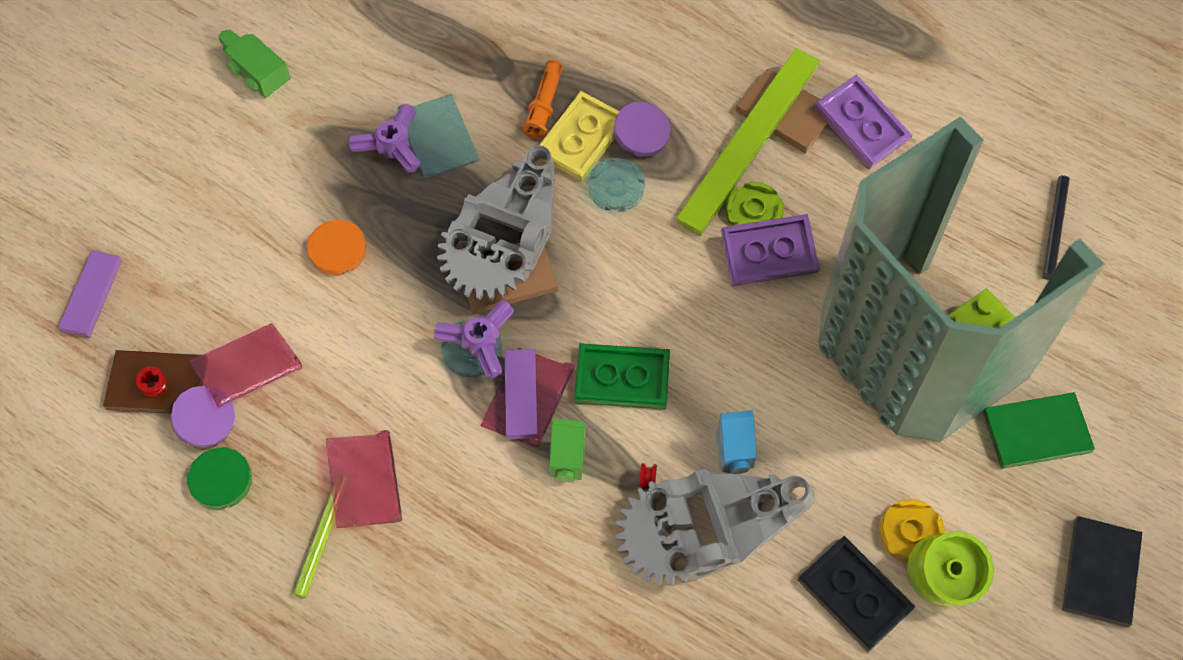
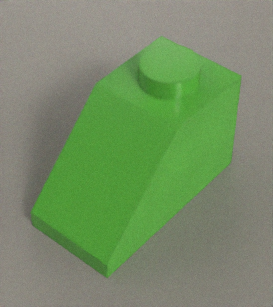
[549,418,586,482]

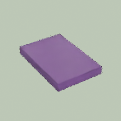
[813,74,913,169]
[720,214,820,286]

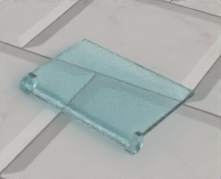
[397,94,479,178]

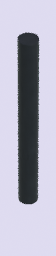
[1043,175,1070,280]

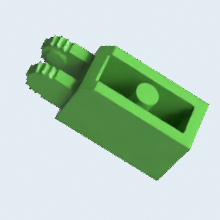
[218,29,291,98]

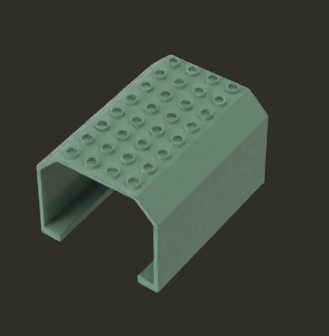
[818,116,1105,442]

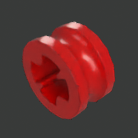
[136,367,168,398]
[639,463,657,490]

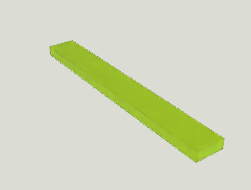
[676,48,820,236]

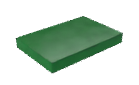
[574,343,670,410]
[983,392,1095,469]

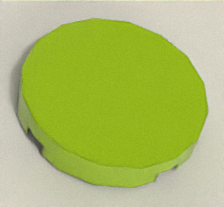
[726,182,784,226]

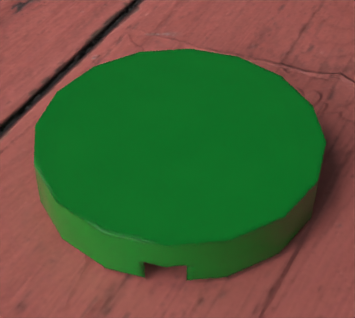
[187,447,252,510]

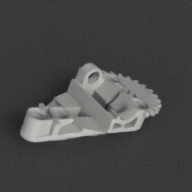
[437,145,555,300]
[615,469,815,586]

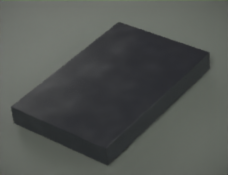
[1062,516,1143,628]
[797,536,916,653]

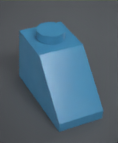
[716,410,756,474]

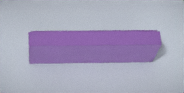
[58,250,122,338]
[505,349,538,440]

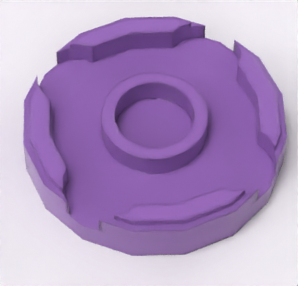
[613,102,670,157]
[170,386,235,448]

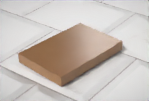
[736,69,829,153]
[464,243,558,315]

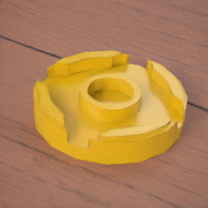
[879,499,946,563]

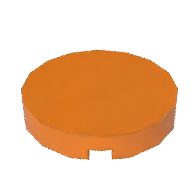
[307,219,367,276]

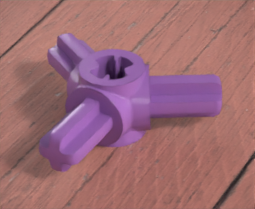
[349,104,420,173]
[434,301,514,379]

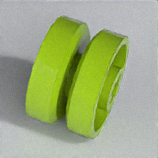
[907,531,994,606]

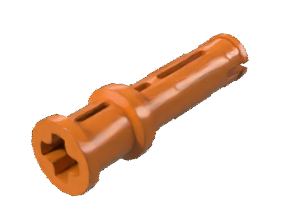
[521,59,564,139]

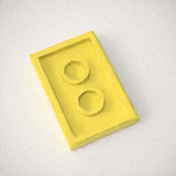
[539,91,620,182]

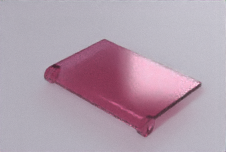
[190,323,302,408]
[481,347,575,447]
[325,430,403,528]

